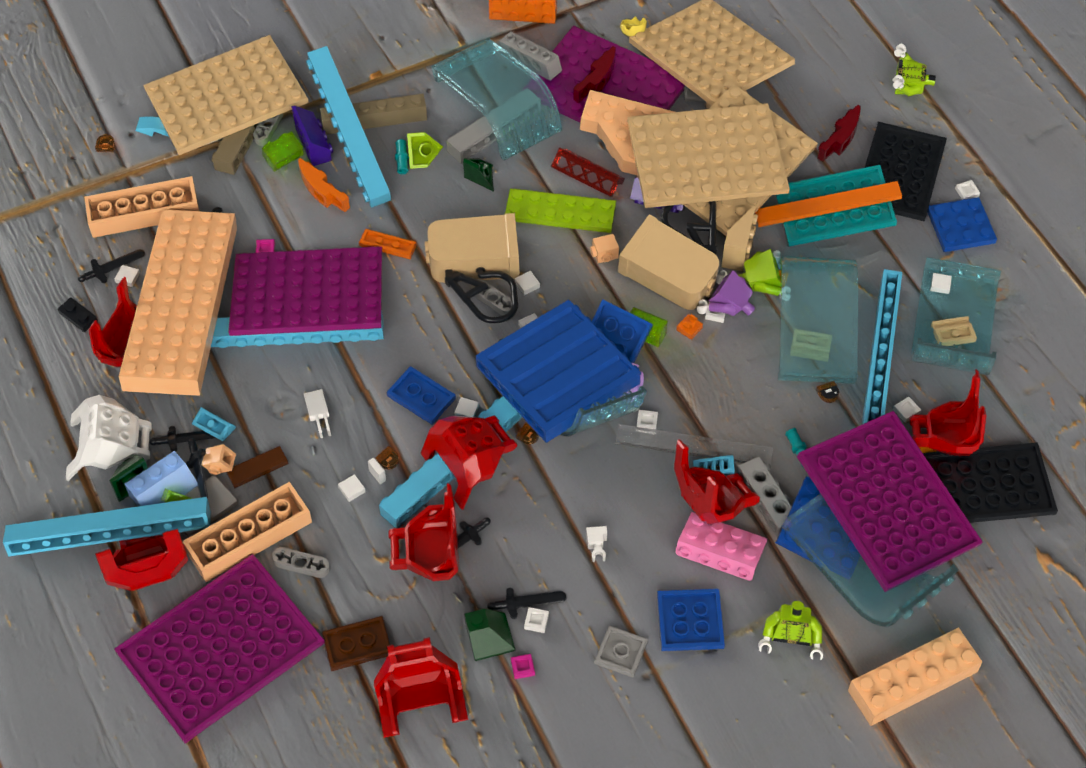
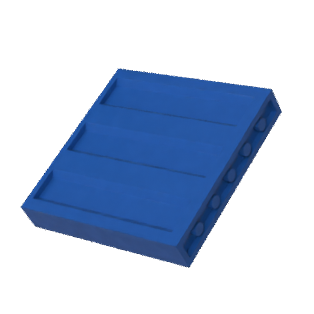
[476,300,641,443]

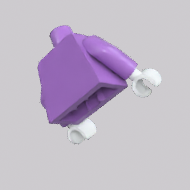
[697,270,755,316]

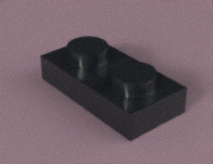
[57,298,98,332]

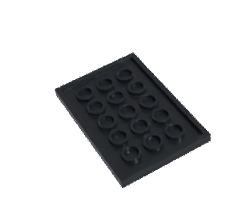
[865,122,947,222]
[923,442,1058,523]

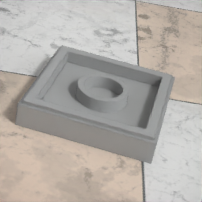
[594,625,648,678]

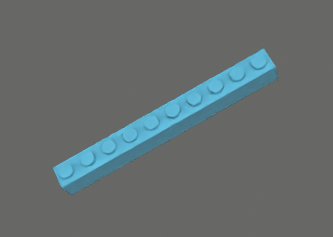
[306,46,391,208]
[862,269,902,424]
[211,314,384,348]
[379,396,522,528]
[3,497,211,557]

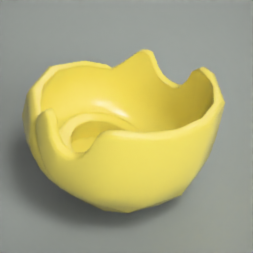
[620,16,647,37]

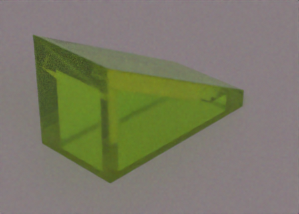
[161,488,192,502]

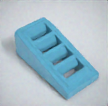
[693,455,735,476]

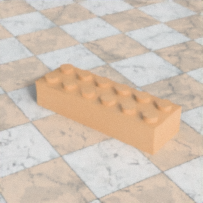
[84,176,200,238]
[183,482,312,582]
[848,627,982,726]

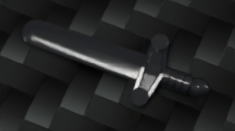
[78,249,145,283]
[149,426,216,452]
[186,438,208,499]
[457,518,491,548]
[487,588,566,619]

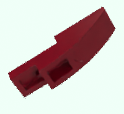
[573,46,616,103]
[818,105,861,162]

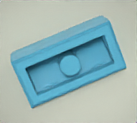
[192,407,236,441]

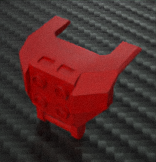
[88,277,137,367]
[909,369,986,456]
[421,415,517,510]
[674,439,760,525]
[388,483,459,581]
[95,529,188,591]
[374,637,468,738]

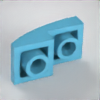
[135,117,169,137]

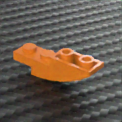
[298,158,350,212]

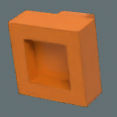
[677,314,703,340]

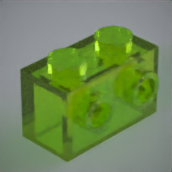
[262,131,304,172]
[630,307,668,347]

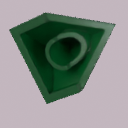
[463,158,494,192]

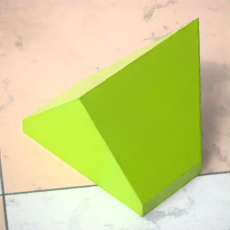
[407,132,443,169]

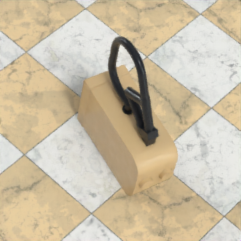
[618,201,719,310]
[425,213,520,323]

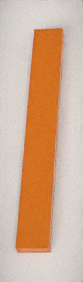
[755,181,902,227]

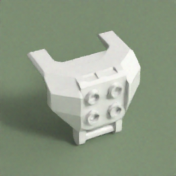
[66,395,152,481]

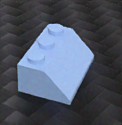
[125,451,198,506]

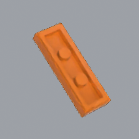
[359,229,417,259]

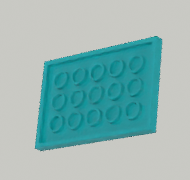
[776,165,897,247]

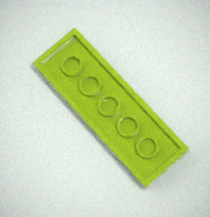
[505,188,616,233]

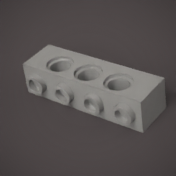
[499,31,562,81]
[737,457,792,537]

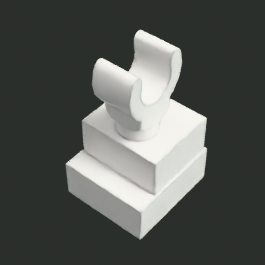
[586,526,607,562]

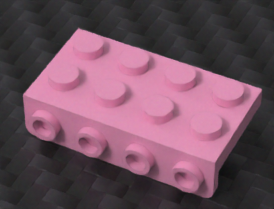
[675,512,768,581]

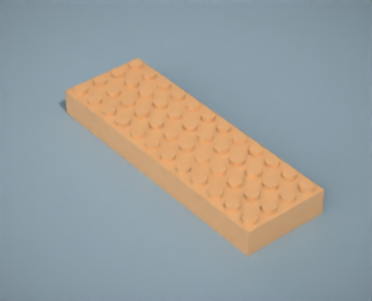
[119,209,237,396]

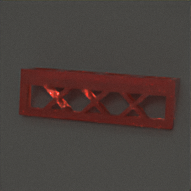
[551,147,625,197]

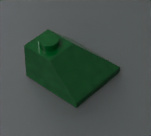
[109,455,148,502]
[464,609,516,661]

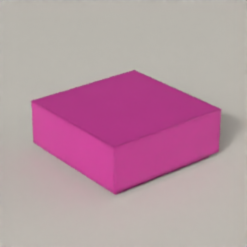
[256,239,275,253]
[510,654,535,679]

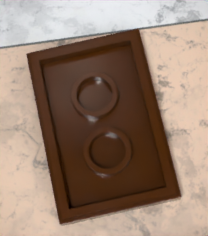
[322,616,390,671]

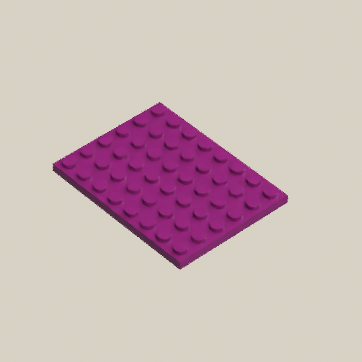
[520,25,685,122]
[228,246,382,336]
[797,411,983,592]
[114,554,325,744]

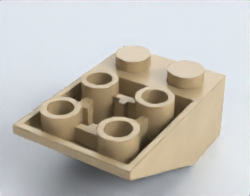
[721,206,758,271]

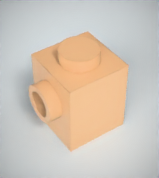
[590,234,619,263]
[201,444,236,475]

